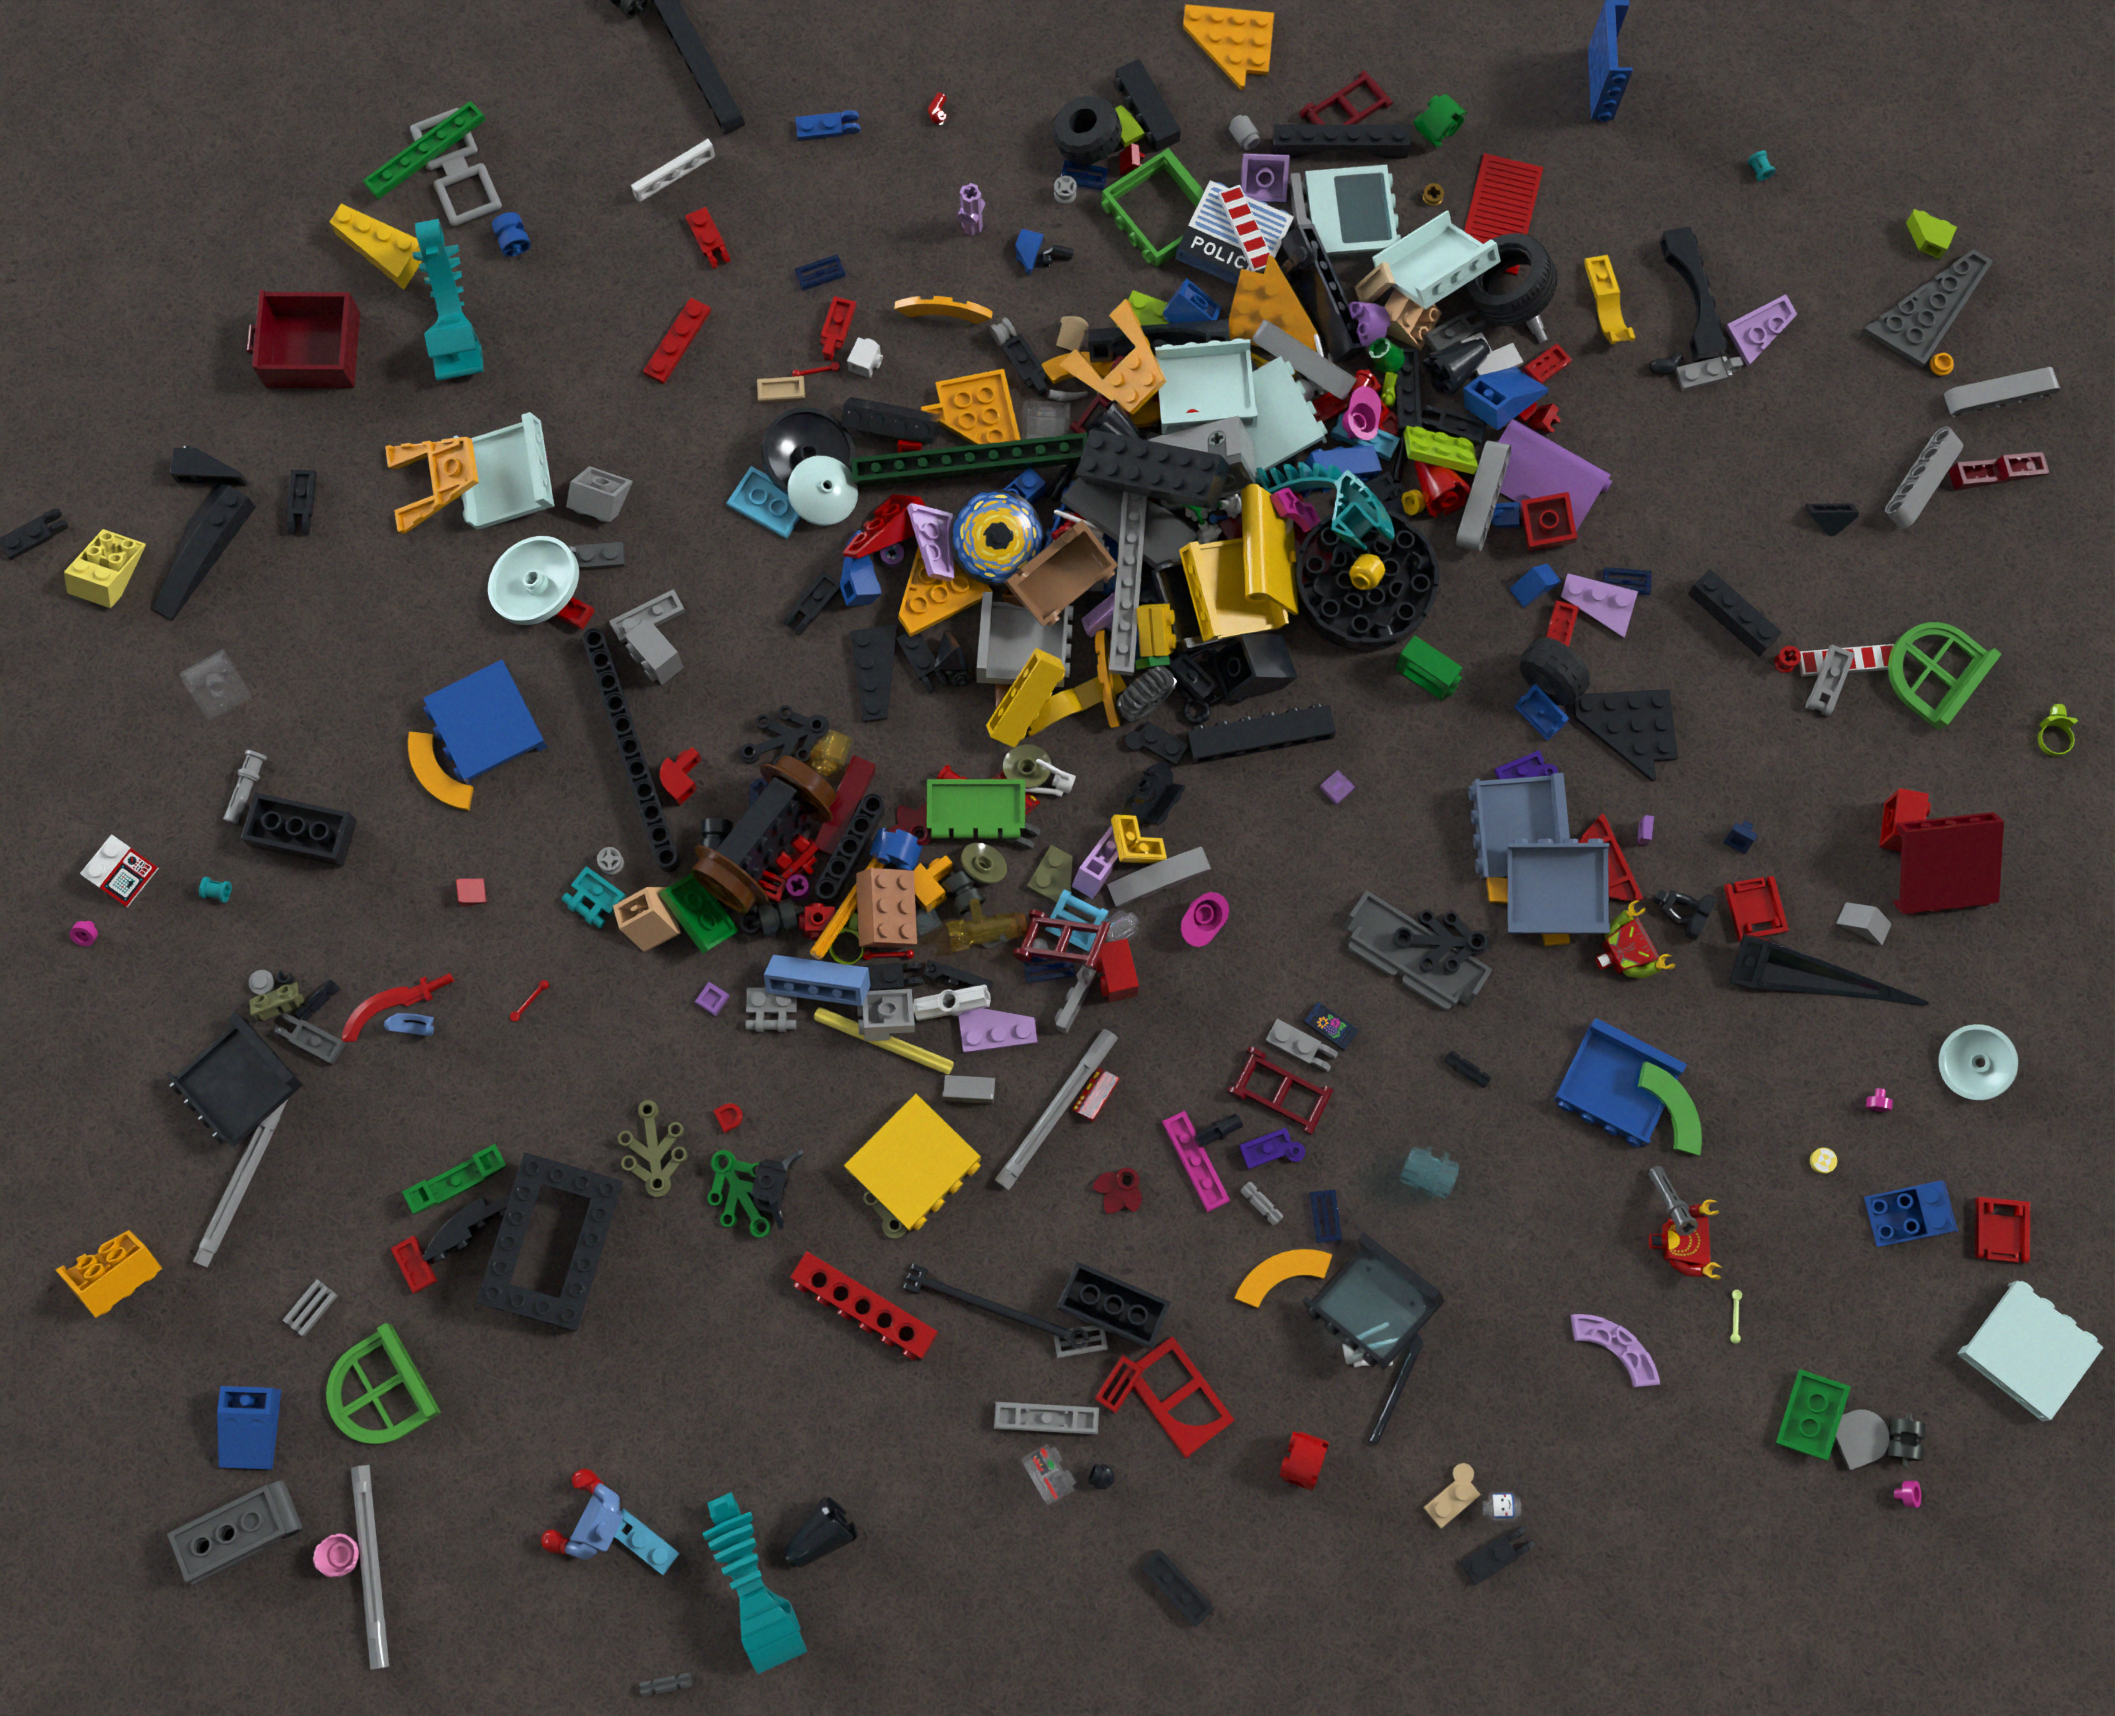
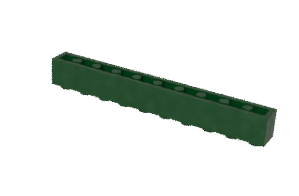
[851,433,1088,488]

